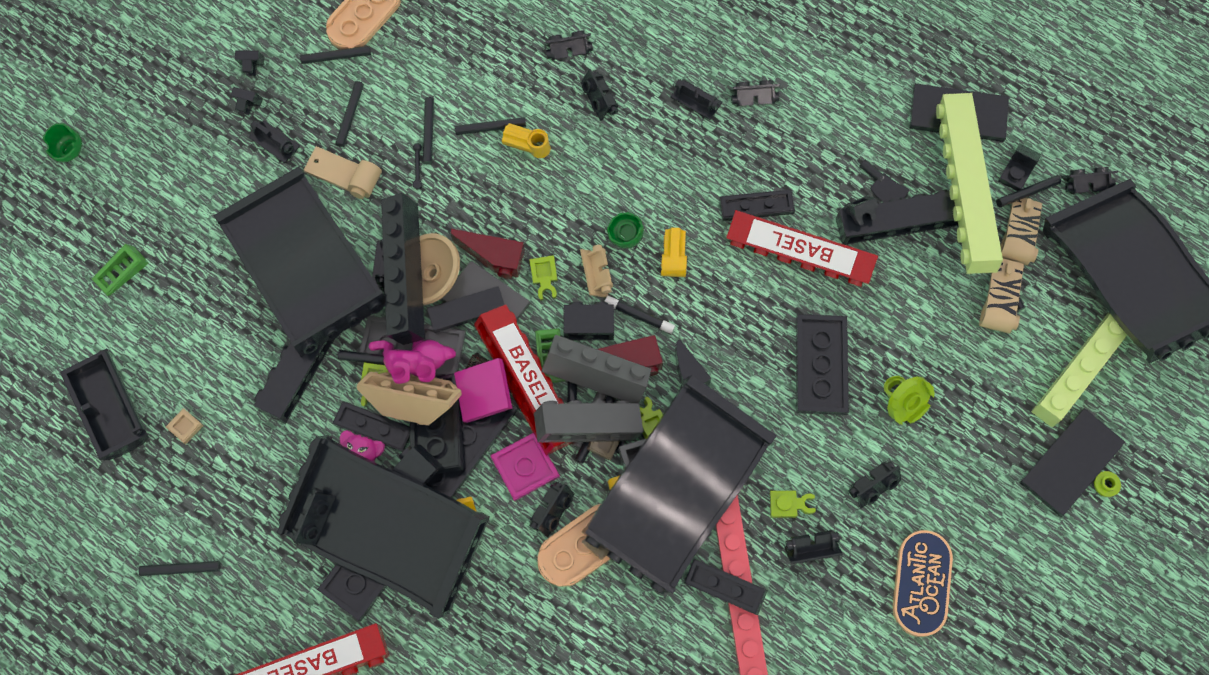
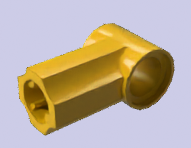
[502,123,551,158]
[661,227,687,277]

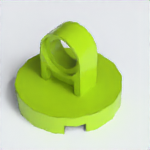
[884,376,935,425]

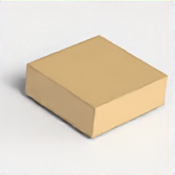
[166,408,203,445]

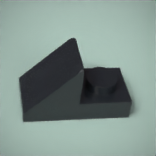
[998,143,1041,191]

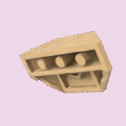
[357,372,462,425]

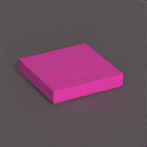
[454,358,512,423]
[490,433,560,502]

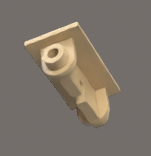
[580,245,613,298]

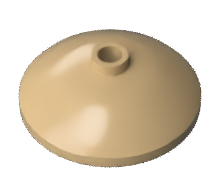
[420,233,460,305]

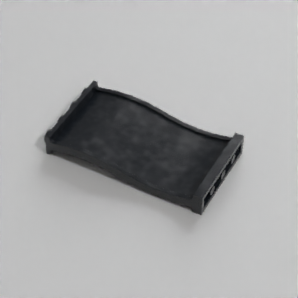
[213,166,385,357]
[1043,179,1209,364]
[582,375,777,595]
[277,435,490,619]

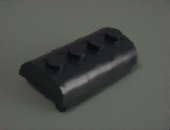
[60,348,149,461]

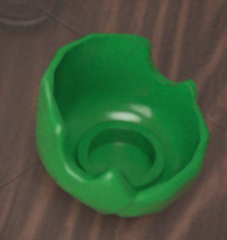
[43,123,82,163]
[607,212,644,249]

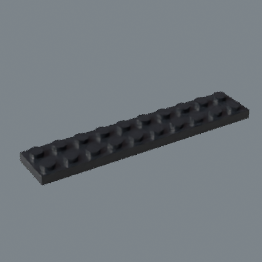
[317,405,518,622]

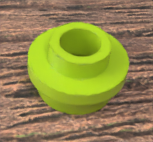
[1094,471,1121,497]

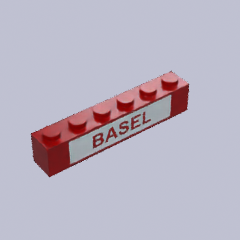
[726,210,878,287]
[474,305,573,456]
[236,623,390,675]

